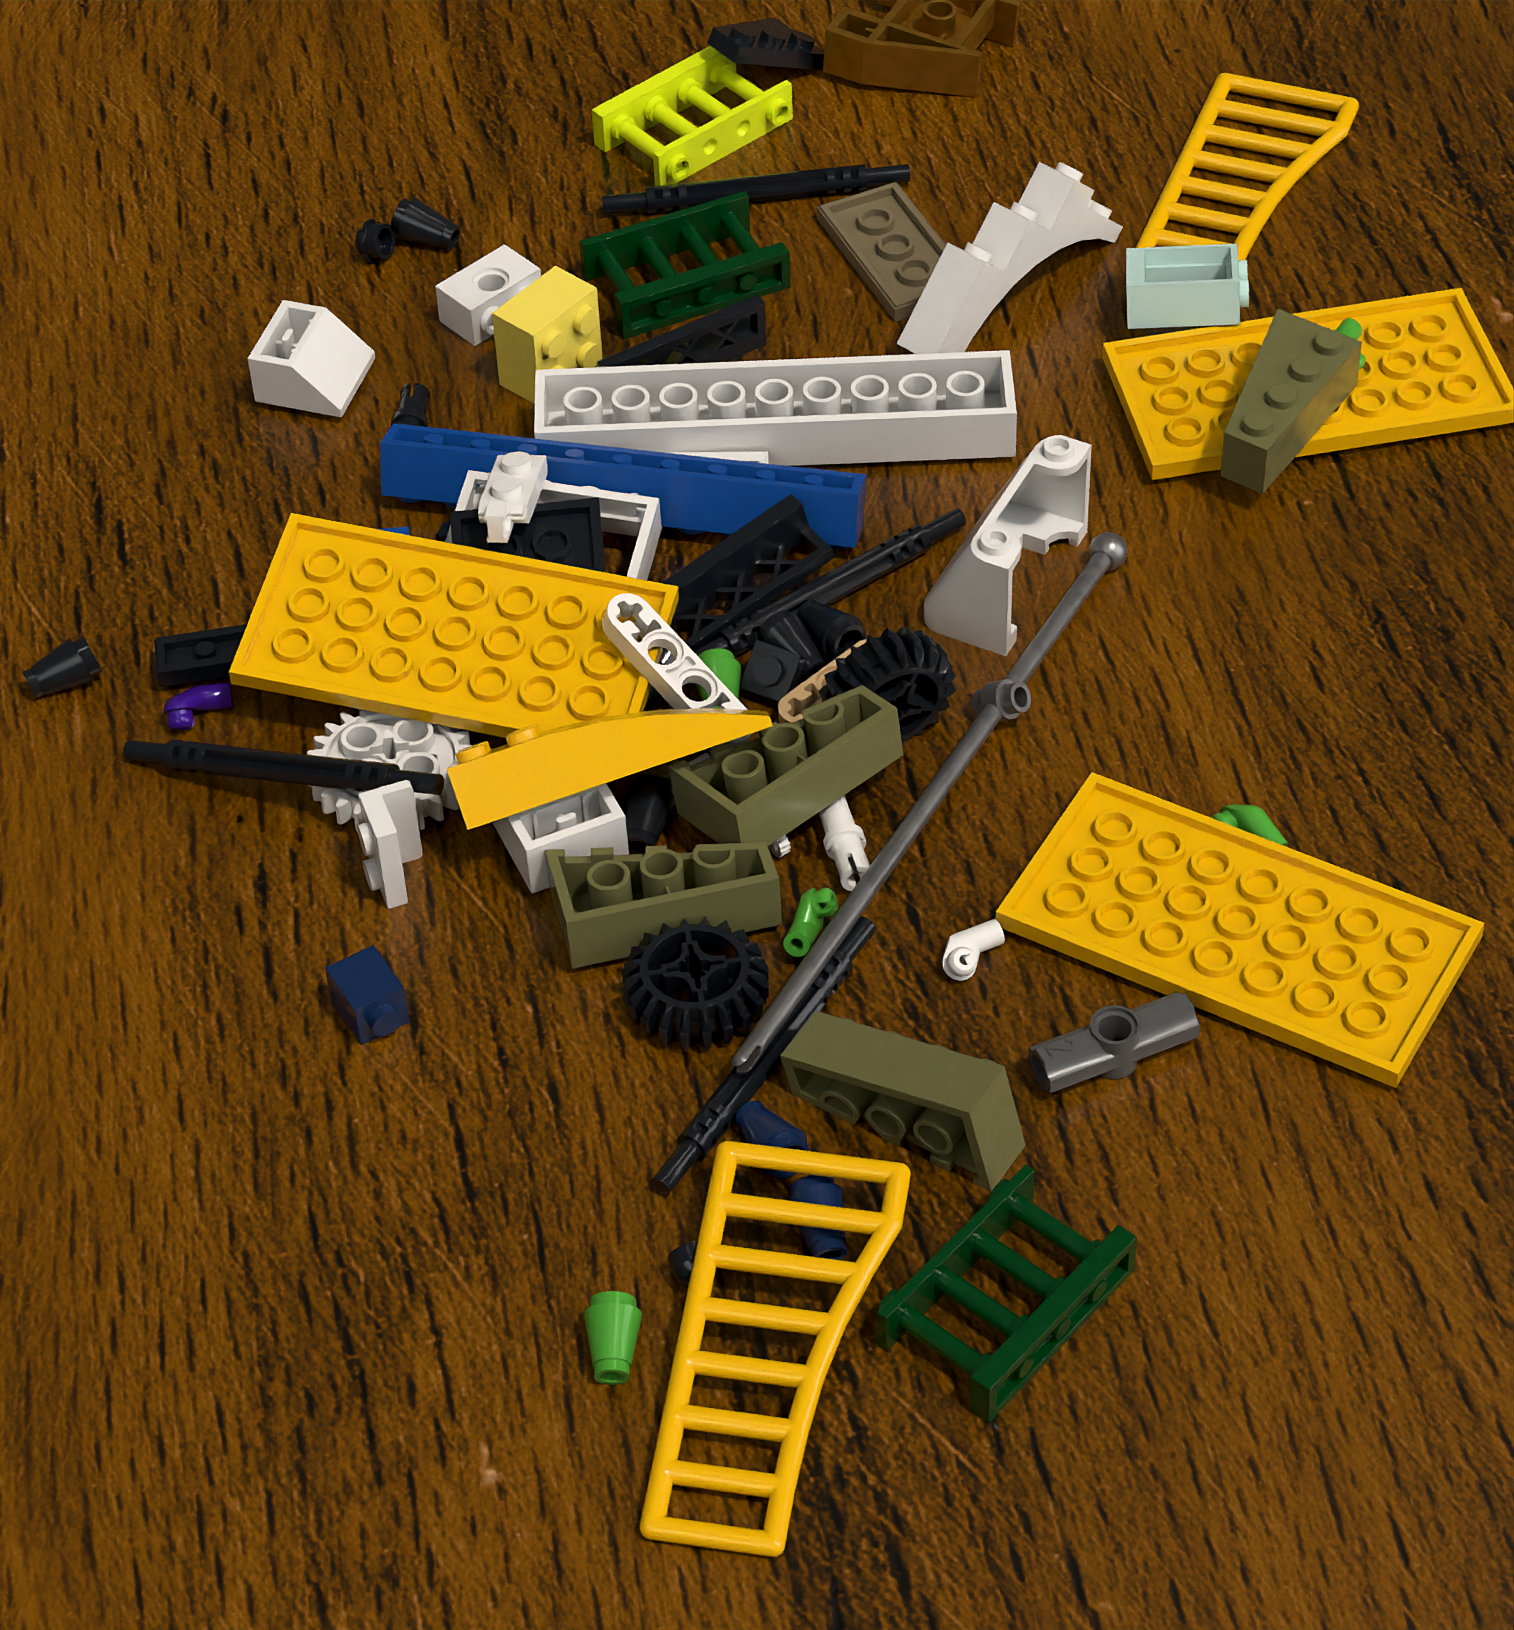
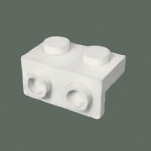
[357,780,423,909]

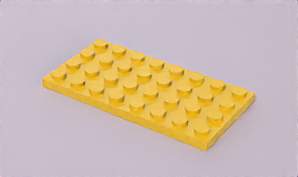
[1102,288,1514,480]
[229,513,679,738]
[995,772,1485,1088]

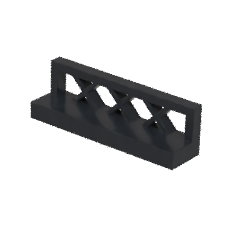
[597,295,766,367]
[662,494,835,651]

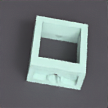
[1126,244,1249,329]

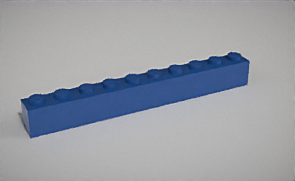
[380,423,866,550]

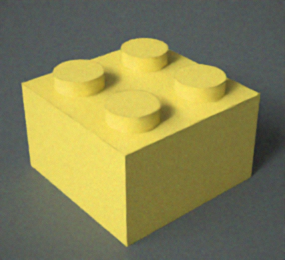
[492,266,603,404]

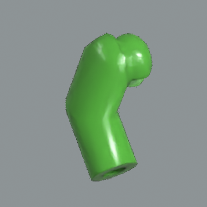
[1211,804,1288,846]
[783,888,838,957]

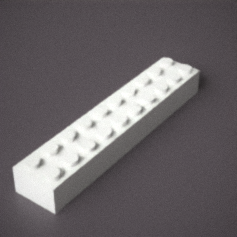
[534,350,1017,466]

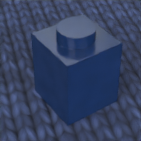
[325,945,410,1045]

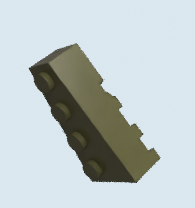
[1220,309,1362,494]
[668,685,903,846]
[545,842,782,969]
[780,1011,1026,1192]

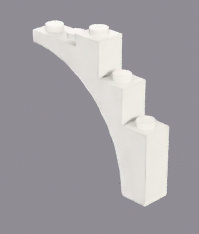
[897,162,1123,354]

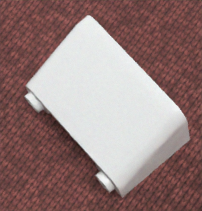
[924,435,1092,656]

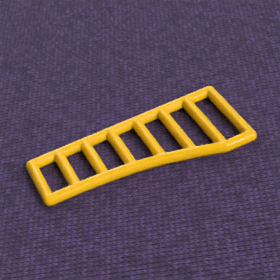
[1135,73,1359,260]
[639,1141,911,1557]

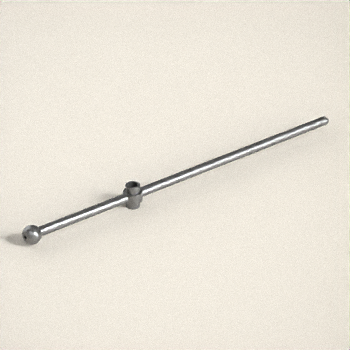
[732,532,1128,1074]

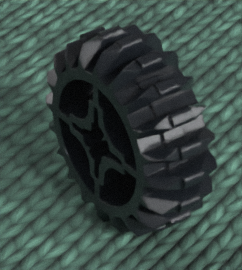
[819,626,956,742]
[622,916,769,1052]

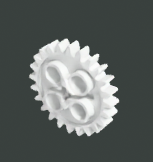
[307,709,472,831]

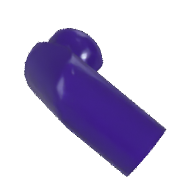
[163,682,233,731]

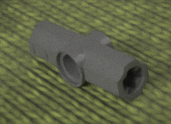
[1028,992,1200,1093]

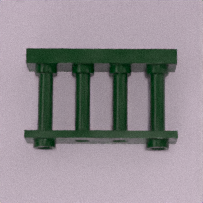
[579,191,791,339]
[876,1164,1137,1423]

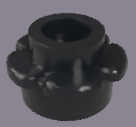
[355,219,395,264]

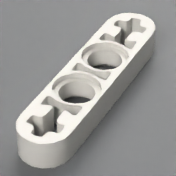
[602,593,753,749]

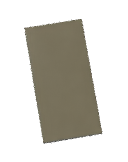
[816,182,946,322]

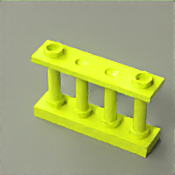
[592,46,793,186]

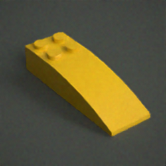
[447,708,773,830]

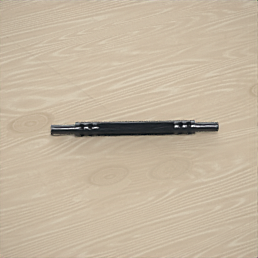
[602,164,910,214]
[693,508,966,657]
[123,740,444,795]
[651,917,876,1195]

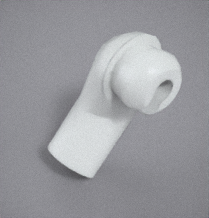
[941,919,1005,981]

